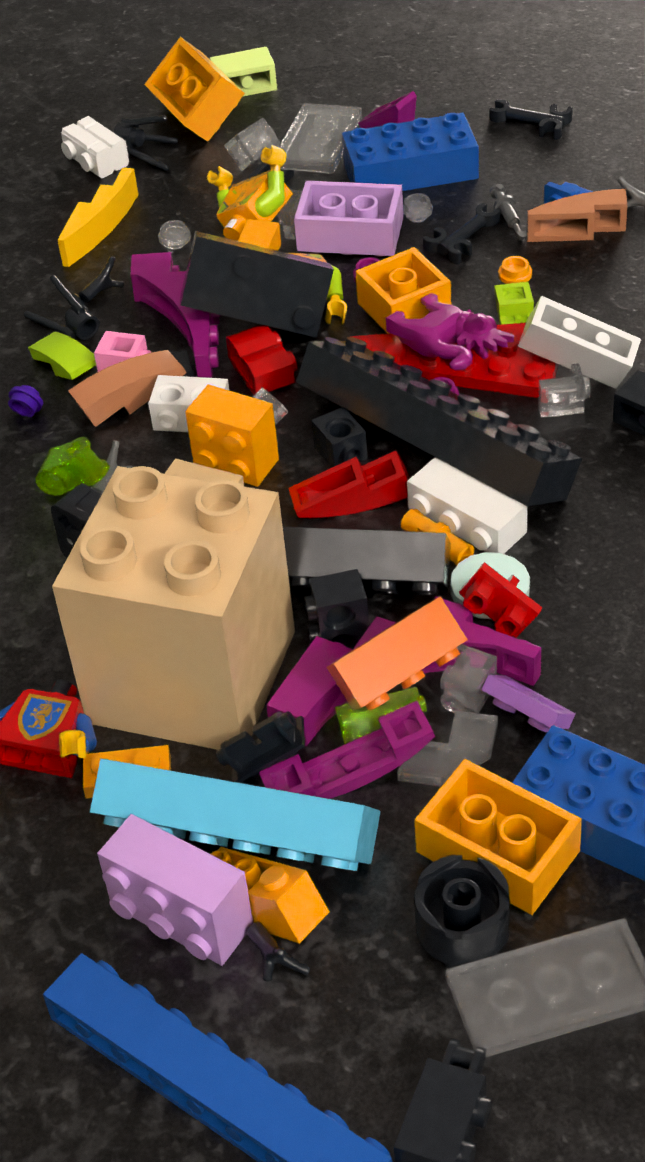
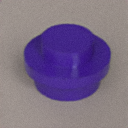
[8,385,43,417]

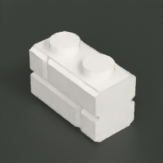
[61,116,129,179]

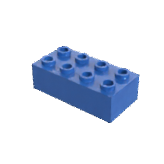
[342,112,479,191]
[512,725,645,881]

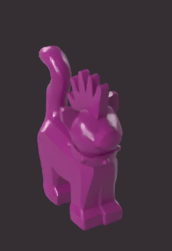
[386,293,514,370]

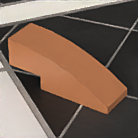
[527,189,627,242]
[68,350,187,427]

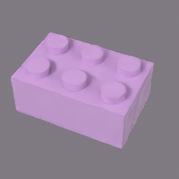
[294,181,403,257]
[97,814,253,966]

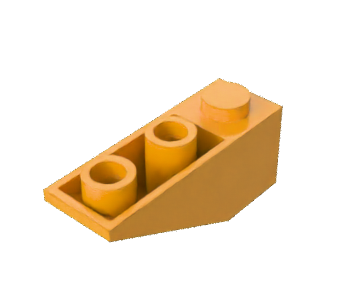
[211,847,330,944]

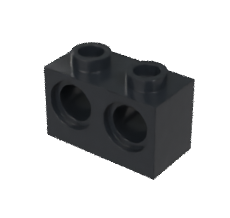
[304,569,369,649]

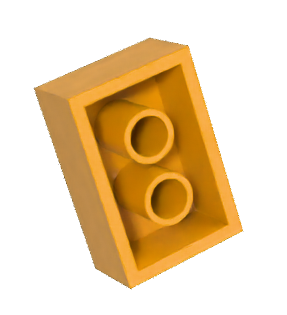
[144,37,245,142]
[414,759,582,915]

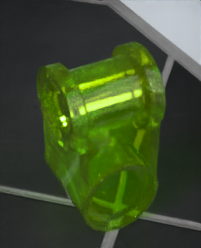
[35,437,110,496]

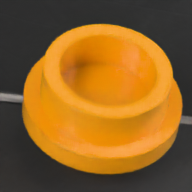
[498,256,532,284]

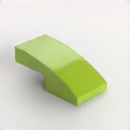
[494,282,534,325]
[28,331,96,380]

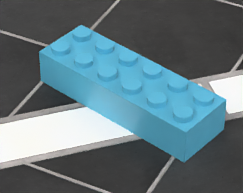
[90,758,381,871]

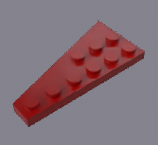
[350,323,559,400]

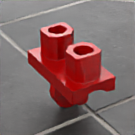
[458,562,543,638]

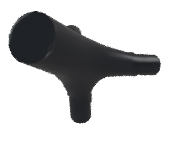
[79,256,124,303]
[247,922,310,982]

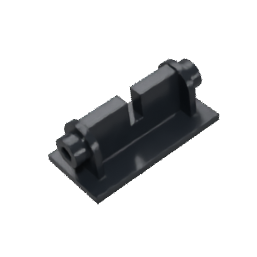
[216,711,305,783]

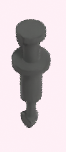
[489,184,527,241]

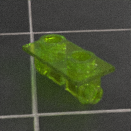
[335,687,427,744]

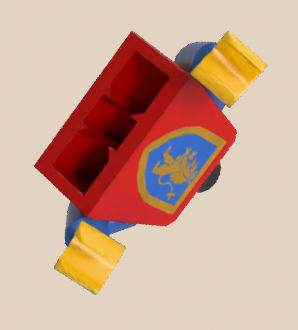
[0,679,97,778]

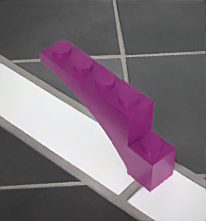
[130,252,220,378]

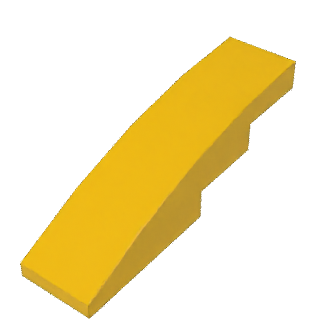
[58,168,139,267]

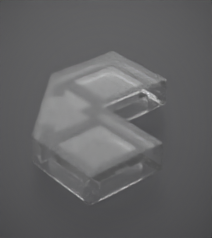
[398,711,498,787]

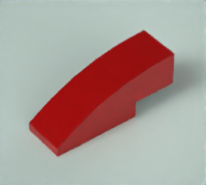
[288,450,410,518]

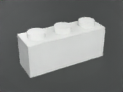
[518,296,641,389]
[407,457,527,554]

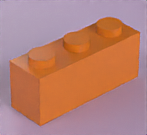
[326,596,468,712]

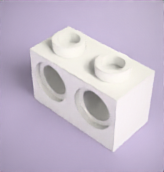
[148,375,229,432]

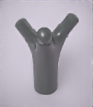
[617,176,645,208]
[91,440,133,494]

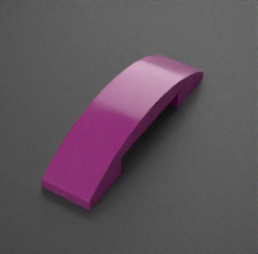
[259,701,435,799]

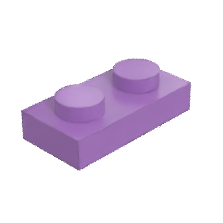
[481,675,576,732]

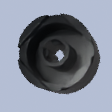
[414,855,510,971]

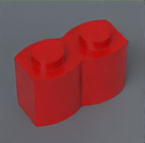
[226,324,298,396]

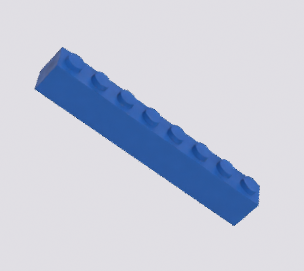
[43,953,392,1162]

